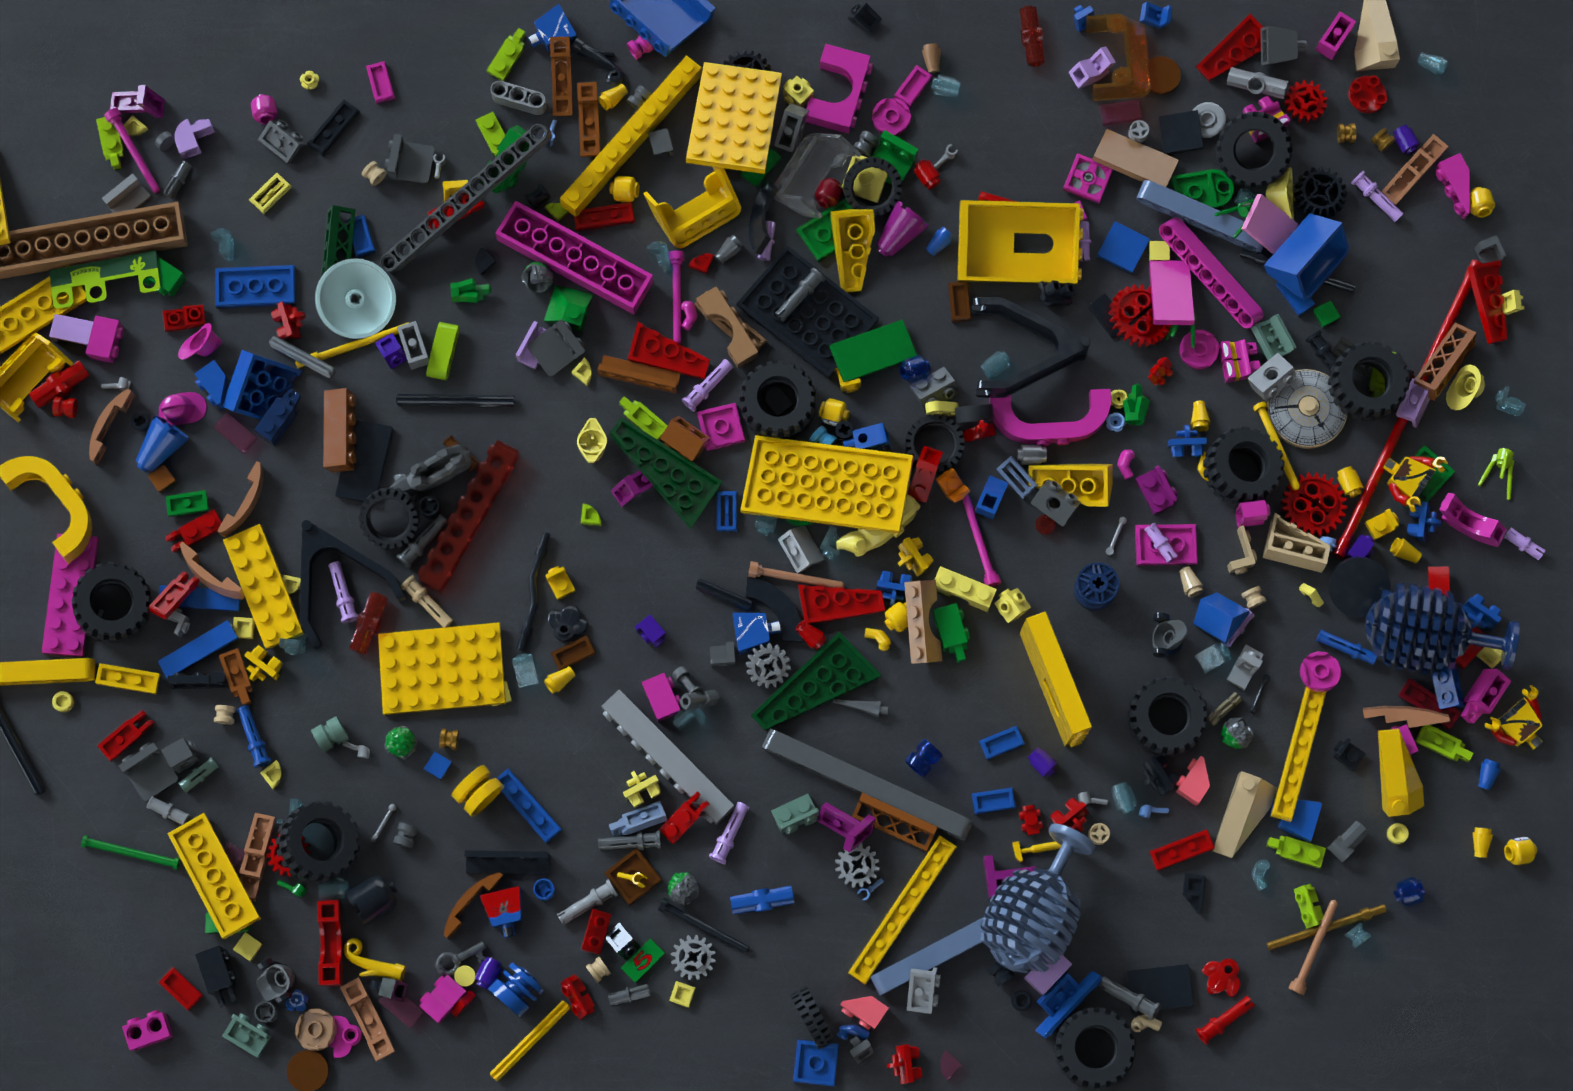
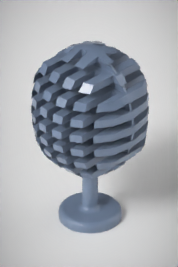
[980,823,1096,973]

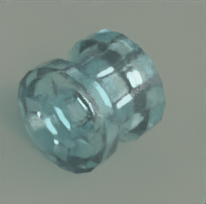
[1345,922,1371,948]

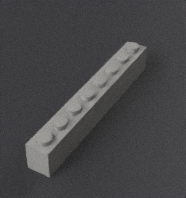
[602,689,734,825]

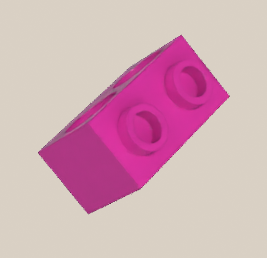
[122,1010,174,1051]

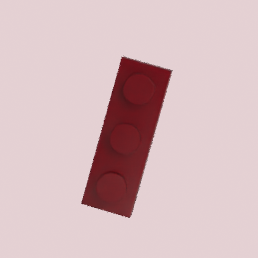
[1397,678,1461,730]

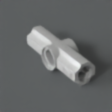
[1227,67,1289,99]

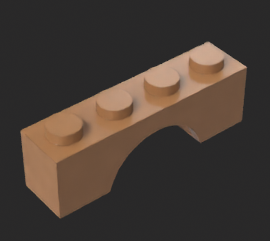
[696,287,760,369]
[904,580,942,664]

